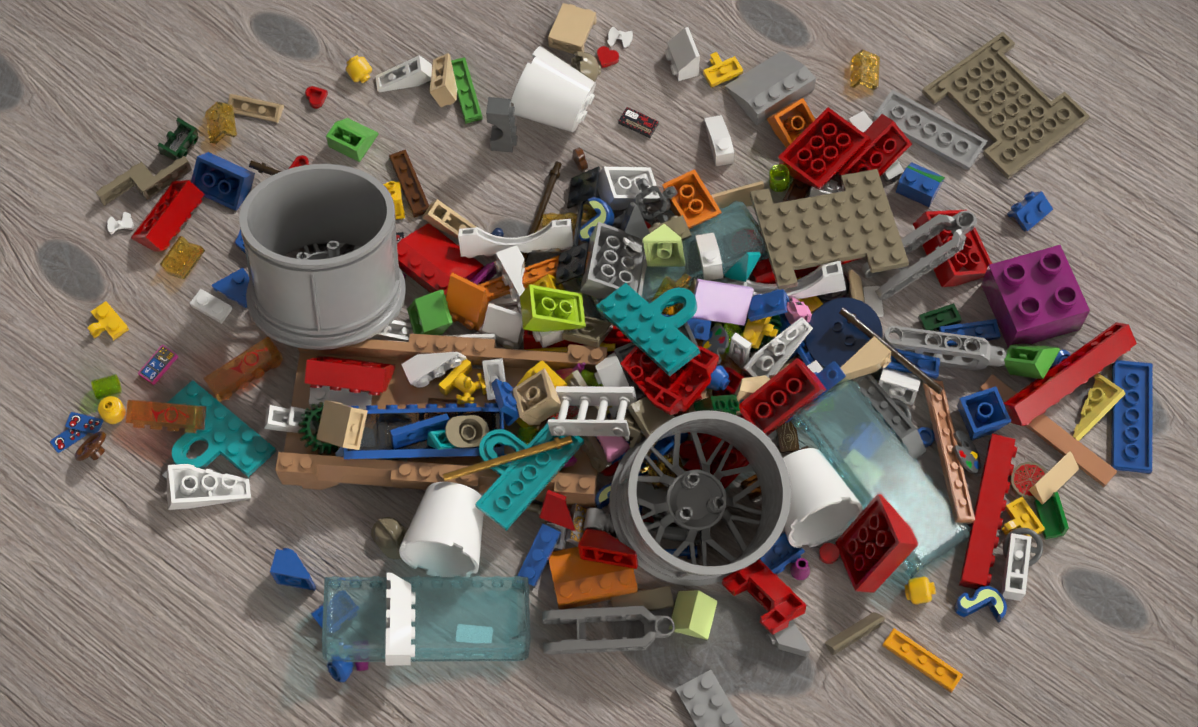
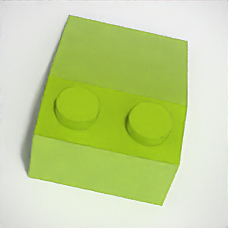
[520,284,586,332]

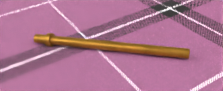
[443,436,572,482]

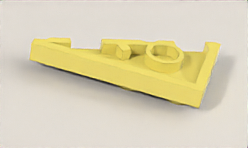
[1073,373,1126,441]

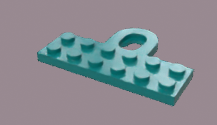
[596,283,700,376]
[165,380,276,477]
[475,417,584,531]

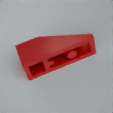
[578,529,638,569]

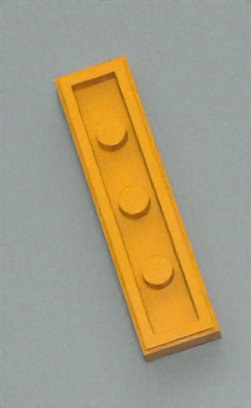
[882,628,963,693]

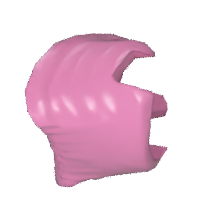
[596,436,630,463]

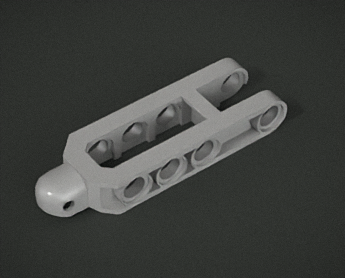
[861,211,977,300]
[884,326,1007,371]
[542,606,675,655]

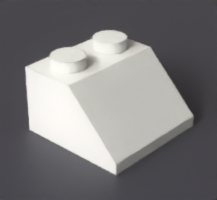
[665,27,700,81]
[482,303,524,349]
[879,368,921,406]

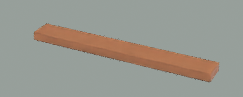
[979,374,1117,487]
[923,380,975,523]

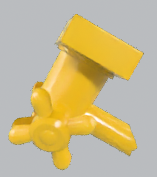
[439,359,487,405]

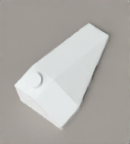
[741,317,813,378]
[167,464,251,510]

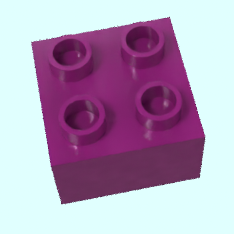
[981,245,1090,348]

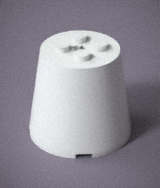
[511,46,596,133]
[783,448,863,548]
[399,482,484,580]

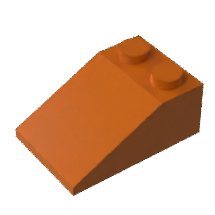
[767,98,815,148]
[662,169,721,229]
[446,273,488,331]

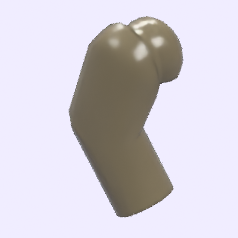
[527,502,548,524]

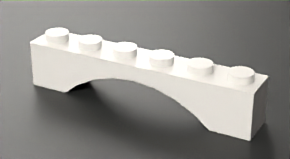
[458,219,573,258]
[494,245,564,348]
[728,261,846,299]

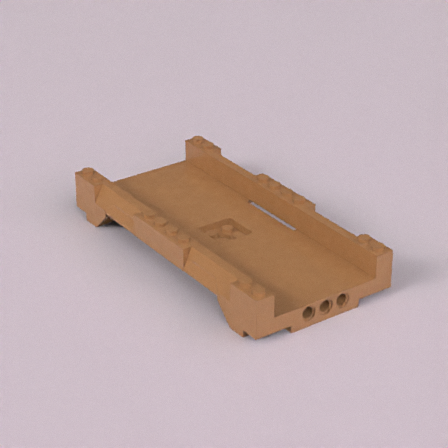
[275,334,608,508]

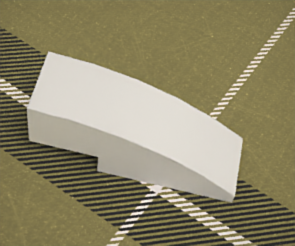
[264,405,322,433]

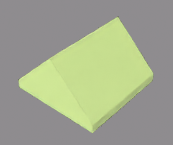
[643,224,685,266]
[669,590,717,640]

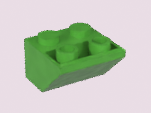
[326,118,379,162]
[407,290,452,335]
[1004,343,1060,379]

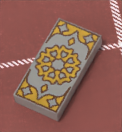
[566,503,587,546]

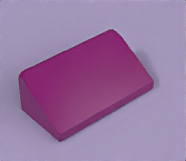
[470,262,497,285]

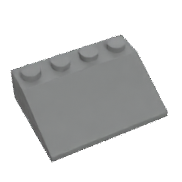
[725,51,816,126]
[580,222,647,298]

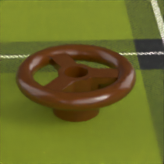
[75,431,106,461]

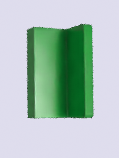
[1034,491,1069,539]

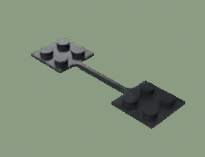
[555,166,600,286]

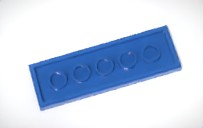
[1111,360,1153,474]

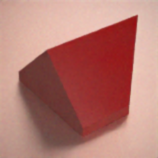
[539,490,576,532]

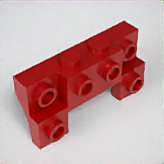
[722,559,807,635]

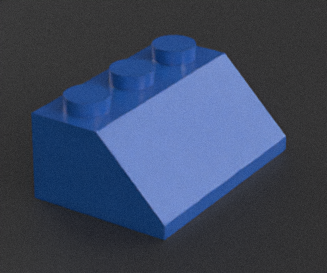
[191,152,255,211]

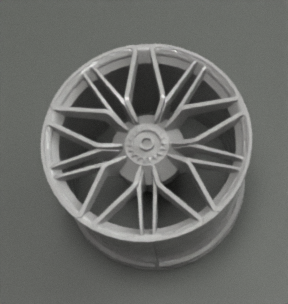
[239,164,406,350]
[609,411,791,586]

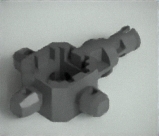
[613,178,678,229]

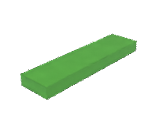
[451,57,483,124]

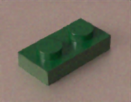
[918,303,962,331]

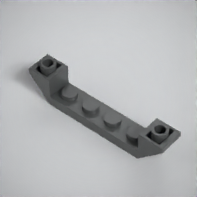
[843,374,927,463]

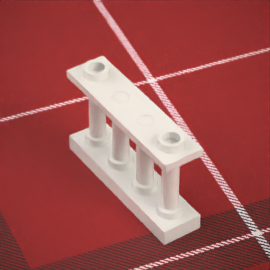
[548,386,637,437]

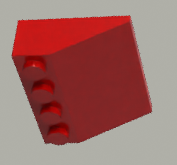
[778,107,870,190]
[913,210,992,287]
[397,223,484,298]
[305,356,396,395]
[835,494,919,593]

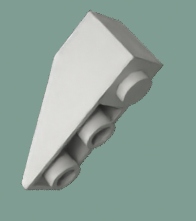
[401,352,467,388]

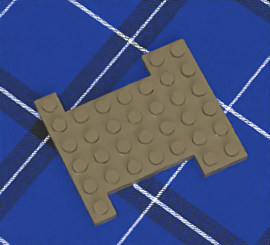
[922,32,1090,179]
[750,169,909,290]

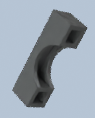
[486,97,518,153]

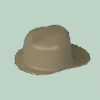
[445,415,489,448]
[371,517,407,559]

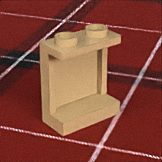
[548,3,597,54]
[316,400,368,450]

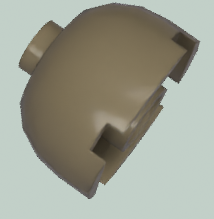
[571,51,601,82]

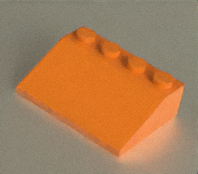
[548,538,638,610]

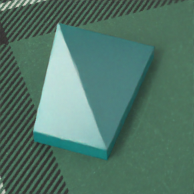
[724,252,761,282]
[427,430,460,450]

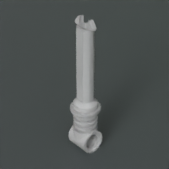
[583,508,700,546]

